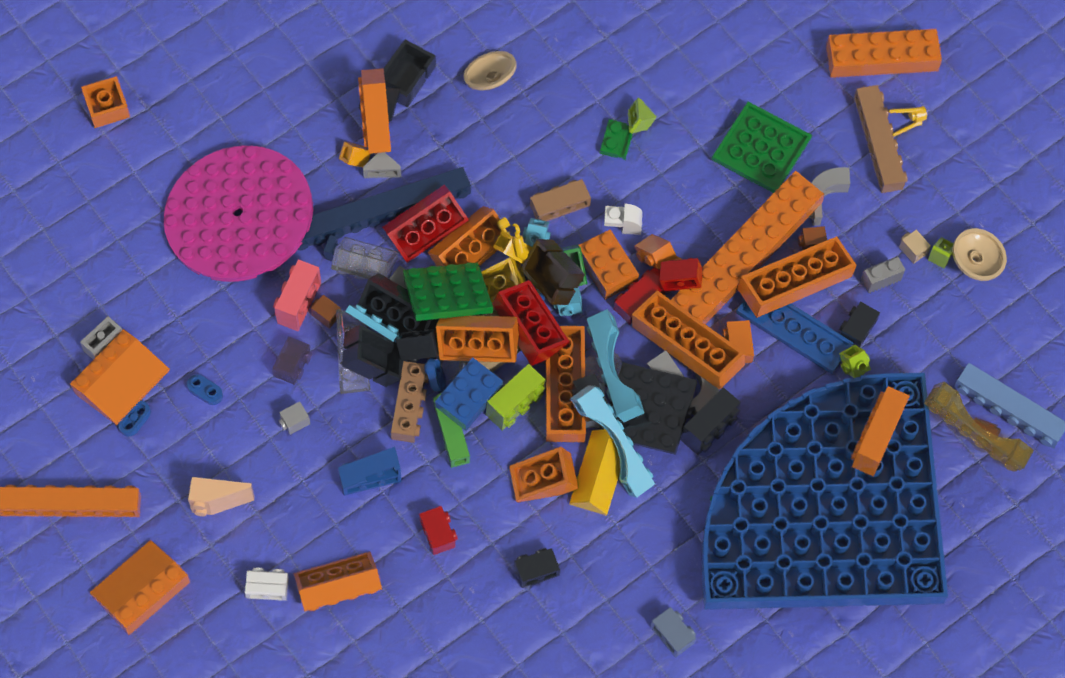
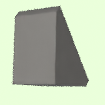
[363,152,401,178]

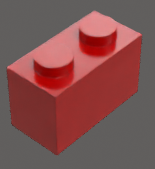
[660,258,703,291]
[419,506,458,555]

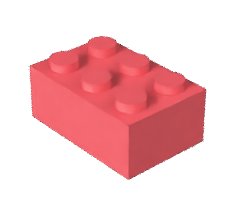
[273,259,321,331]

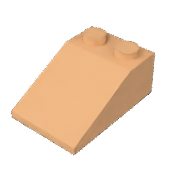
[188,477,255,516]

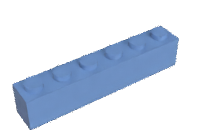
[954,363,1065,449]

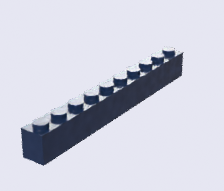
[298,167,471,250]

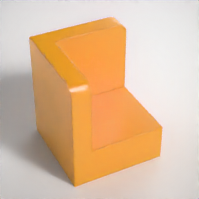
[339,142,370,168]

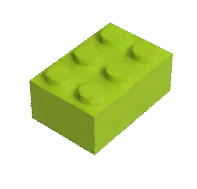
[486,364,545,431]

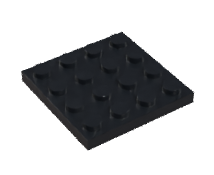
[602,362,697,455]

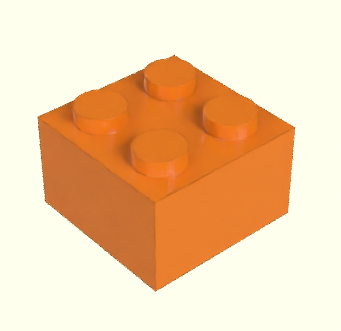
[81,76,130,128]

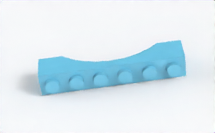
[587,309,645,422]
[570,385,655,498]

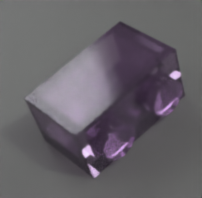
[272,336,312,385]

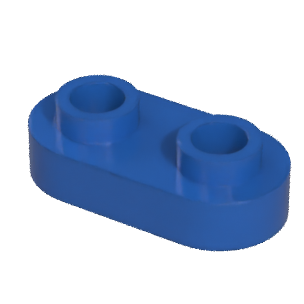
[424,359,446,392]
[187,375,223,405]
[118,401,151,437]

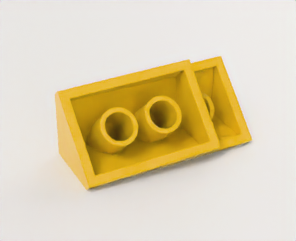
[569,429,620,516]

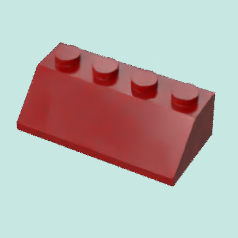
[383,185,469,263]
[492,280,570,366]

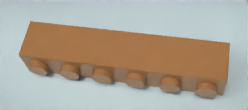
[854,85,907,193]

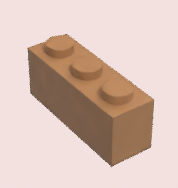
[530,179,591,221]

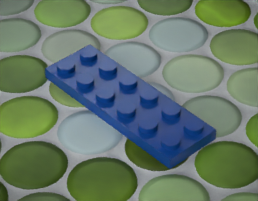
[736,300,853,374]

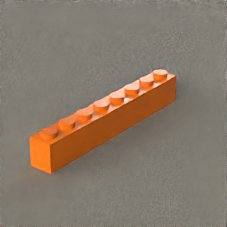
[0,485,141,517]

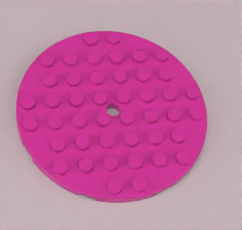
[164,146,313,282]

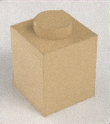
[899,230,931,264]

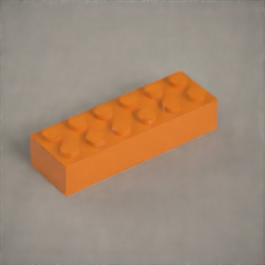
[826,29,942,77]
[737,236,857,318]
[632,290,745,390]
[546,326,586,442]

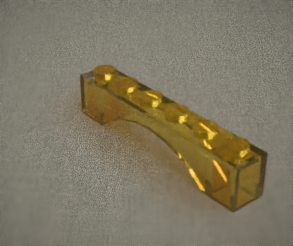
[924,381,1034,472]

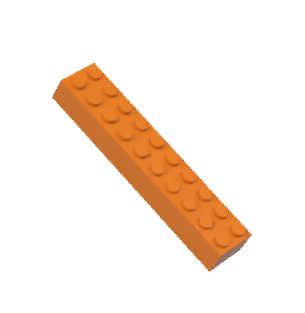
[671,171,824,325]

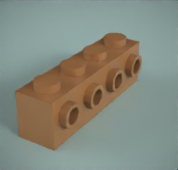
[391,361,429,443]

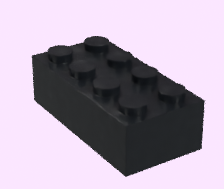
[358,273,439,334]

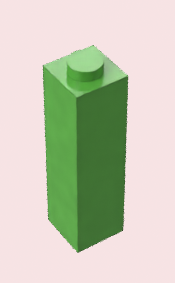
[433,393,470,468]

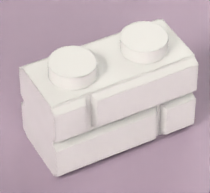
[245,568,289,601]

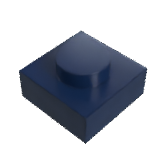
[324,235,340,261]

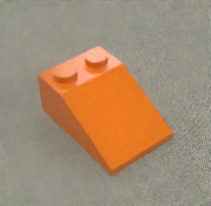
[509,447,579,502]

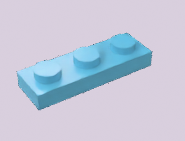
[345,304,400,342]

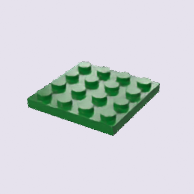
[712,101,812,193]
[403,262,493,321]

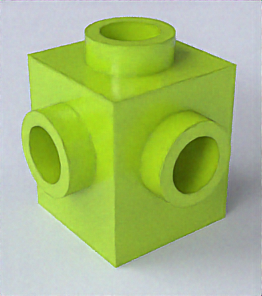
[839,345,871,378]

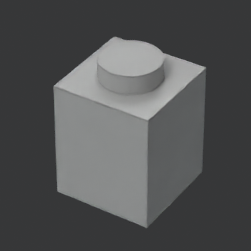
[278,402,310,435]

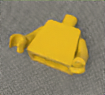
[493,217,532,264]

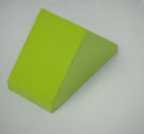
[628,97,657,133]
[928,237,954,269]

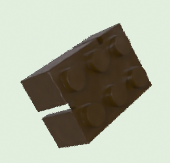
[520,239,585,305]

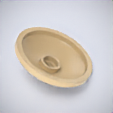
[464,51,517,91]
[952,228,1007,281]

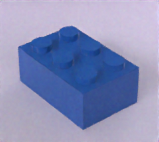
[435,357,503,431]

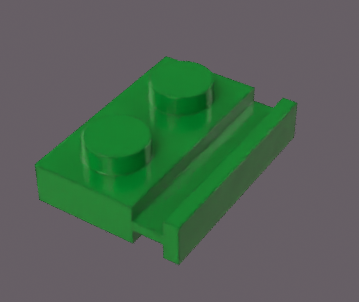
[600,119,633,160]

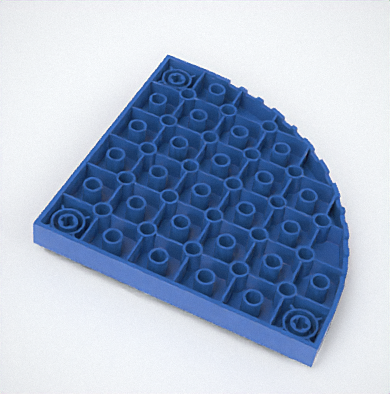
[702,373,948,610]

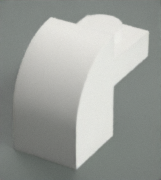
[604,204,642,235]

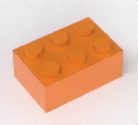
[578,229,639,300]

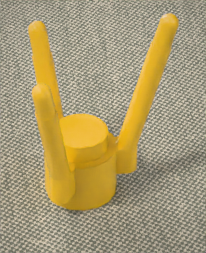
[888,106,927,137]

